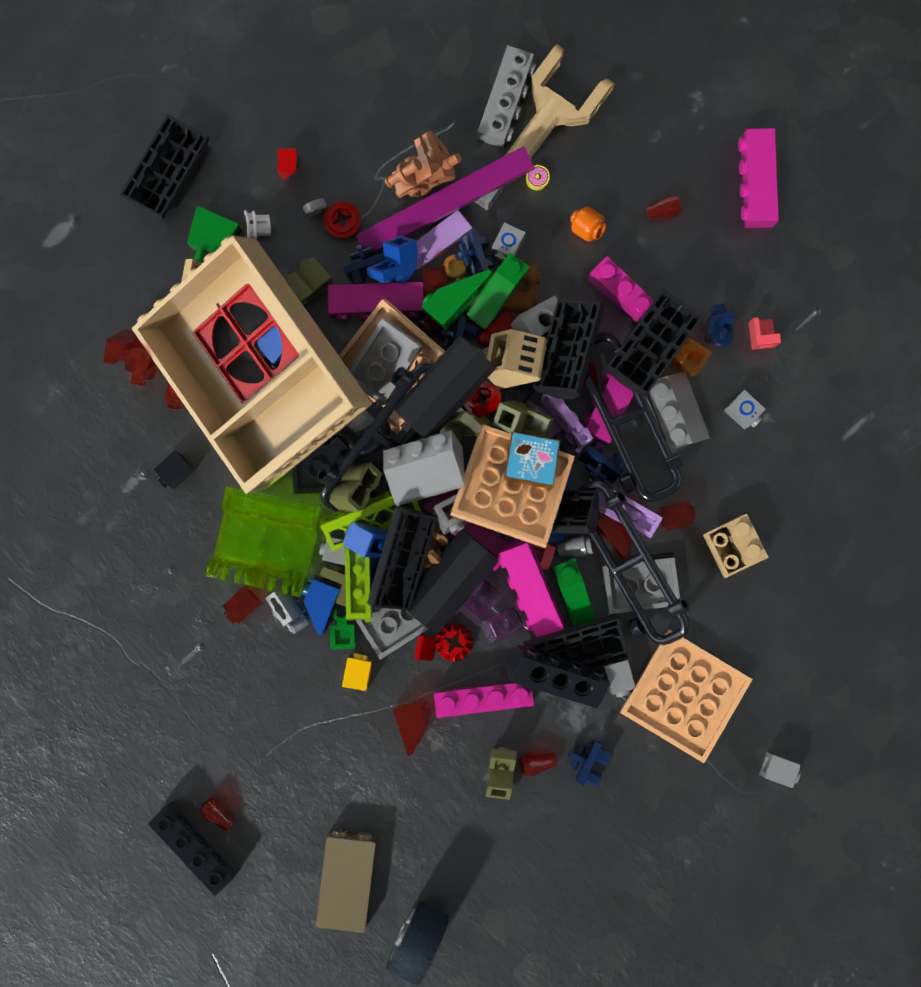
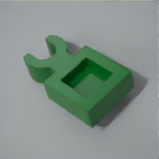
[330,608,356,650]

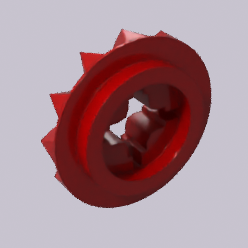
[323,201,361,239]
[464,382,502,418]
[435,623,473,662]

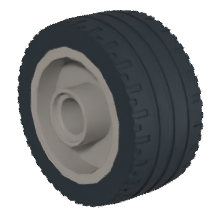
[386,900,449,985]

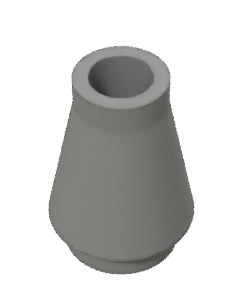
[557,534,593,557]

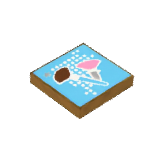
[504,431,560,489]

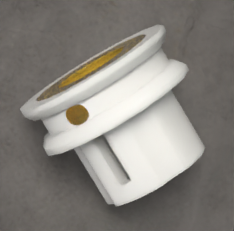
[244,210,271,239]

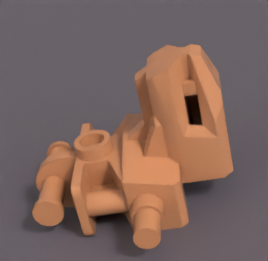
[385,130,462,198]

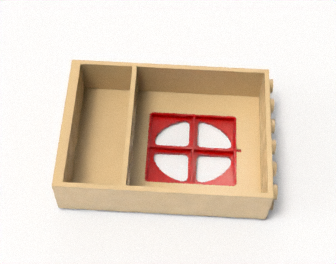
[131,236,372,494]

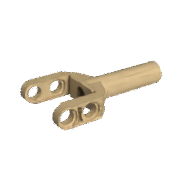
[505,44,615,181]

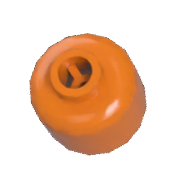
[570,206,606,242]

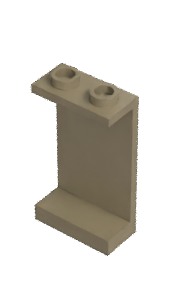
[316,829,377,933]

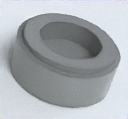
[303,198,328,216]

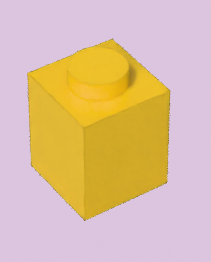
[342,653,373,691]

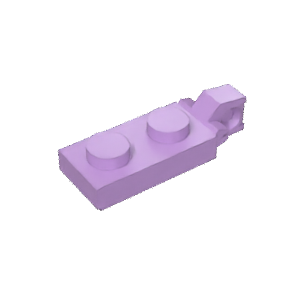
[540,394,593,449]

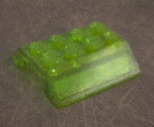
[206,486,321,597]

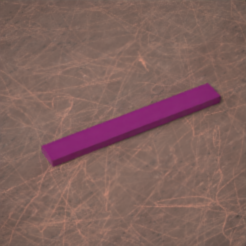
[356,146,535,257]

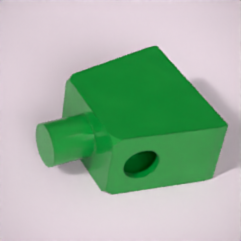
[188,206,242,263]

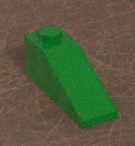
[466,253,530,330]
[422,269,493,331]
[550,559,595,627]

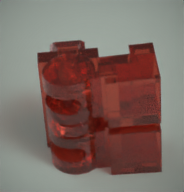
[103,329,159,386]

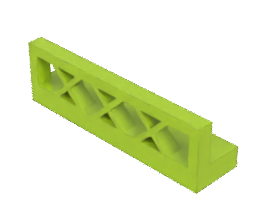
[319,490,421,551]
[344,521,373,622]

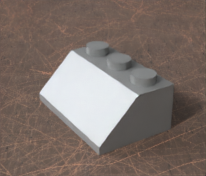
[645,372,710,452]
[383,430,465,506]

